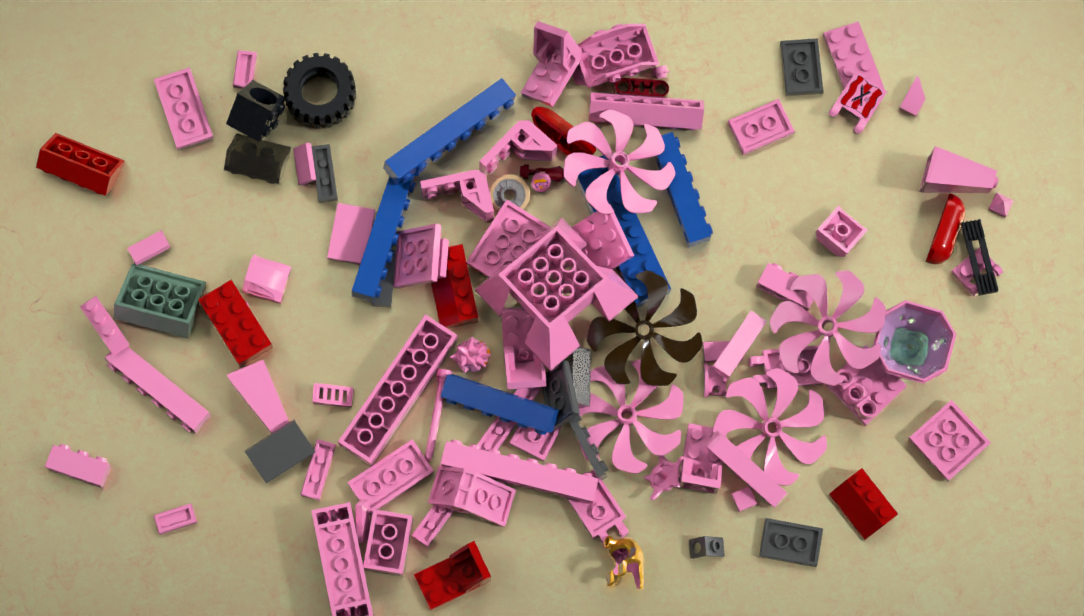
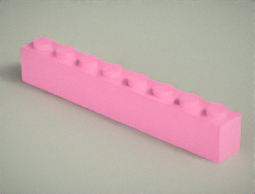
[441,440,598,504]

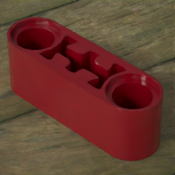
[614,77,669,98]

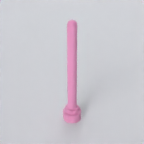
[425,369,452,461]

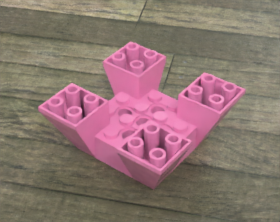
[475,217,638,371]

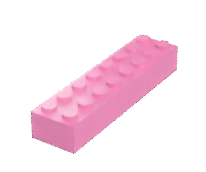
[338,314,458,466]

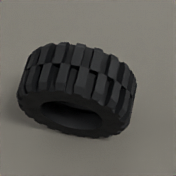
[283,53,356,129]

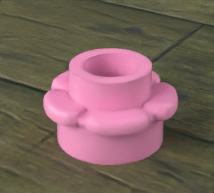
[651,65,669,79]

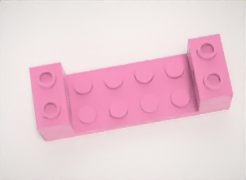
[311,502,374,616]

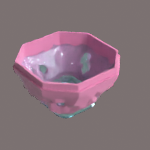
[873,300,956,384]

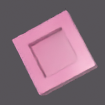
[731,486,757,512]

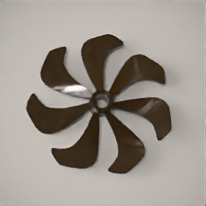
[587,270,703,386]

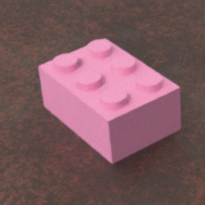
[363,509,413,577]

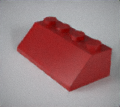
[36,133,125,196]
[431,244,478,329]

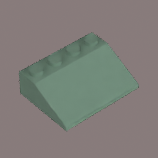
[114,263,206,338]

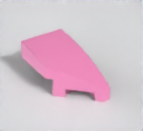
[900,76,925,116]

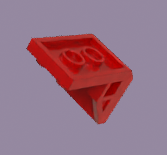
[414,541,491,610]

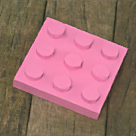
[572,205,634,269]
[393,224,441,288]
[825,345,907,426]
[908,400,991,482]

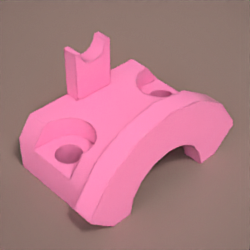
[703,364,727,397]

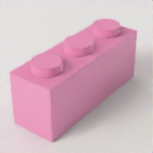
[756,263,814,311]
[80,296,130,356]
[45,444,111,488]

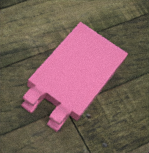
[749,346,824,389]
[567,470,629,548]

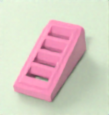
[312,383,353,407]

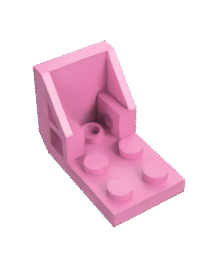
[521,21,582,107]
[479,120,557,175]
[420,169,494,223]
[501,307,546,389]
[679,423,726,494]
[428,466,516,527]

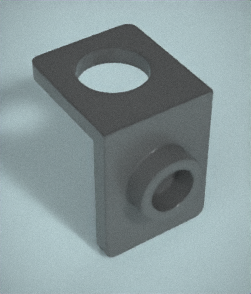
[689,536,725,559]

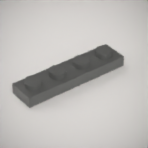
[569,414,608,481]

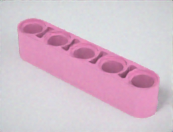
[705,430,788,508]

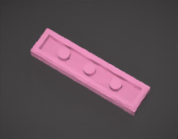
[712,311,767,379]

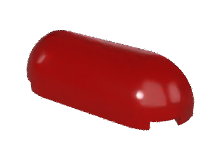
[531,107,596,155]
[925,193,966,264]

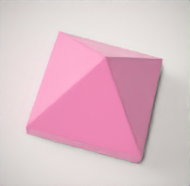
[989,193,1013,217]

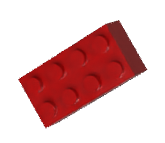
[198,280,273,368]

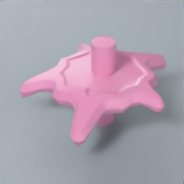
[644,455,683,500]

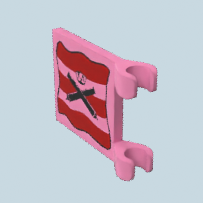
[828,71,887,134]

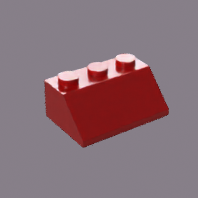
[829,468,898,540]

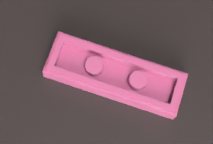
[300,439,336,501]

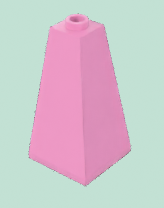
[919,146,999,193]
[227,360,289,433]

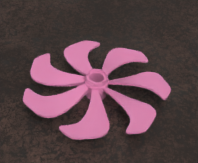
[564,110,675,214]
[770,271,886,386]
[576,360,684,474]
[712,368,827,485]

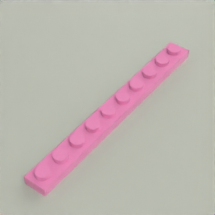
[412,387,541,547]

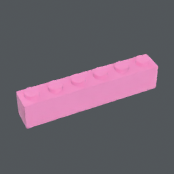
[589,92,704,130]
[105,347,211,433]

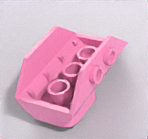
[572,24,659,88]

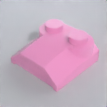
[815,206,868,257]

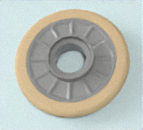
[489,174,530,212]

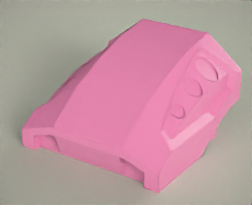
[243,254,291,304]

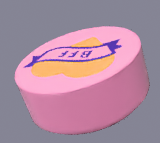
[531,172,551,192]

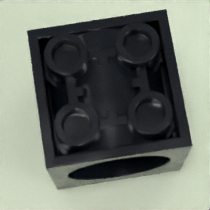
[226,80,286,142]

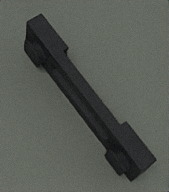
[961,219,999,296]

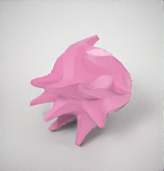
[449,337,491,373]

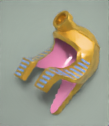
[604,536,643,589]

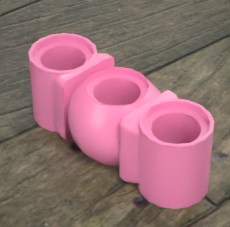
[835,369,877,420]

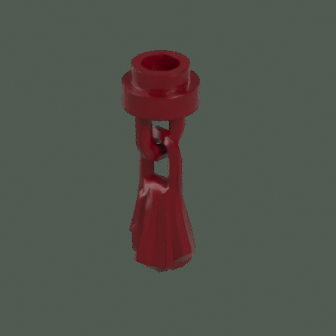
[519,164,564,182]

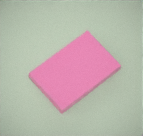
[727,99,795,155]
[327,203,376,265]

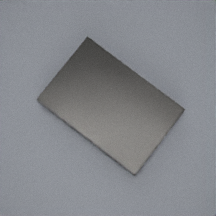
[780,38,824,96]
[542,360,580,430]
[245,419,316,483]
[759,518,823,567]

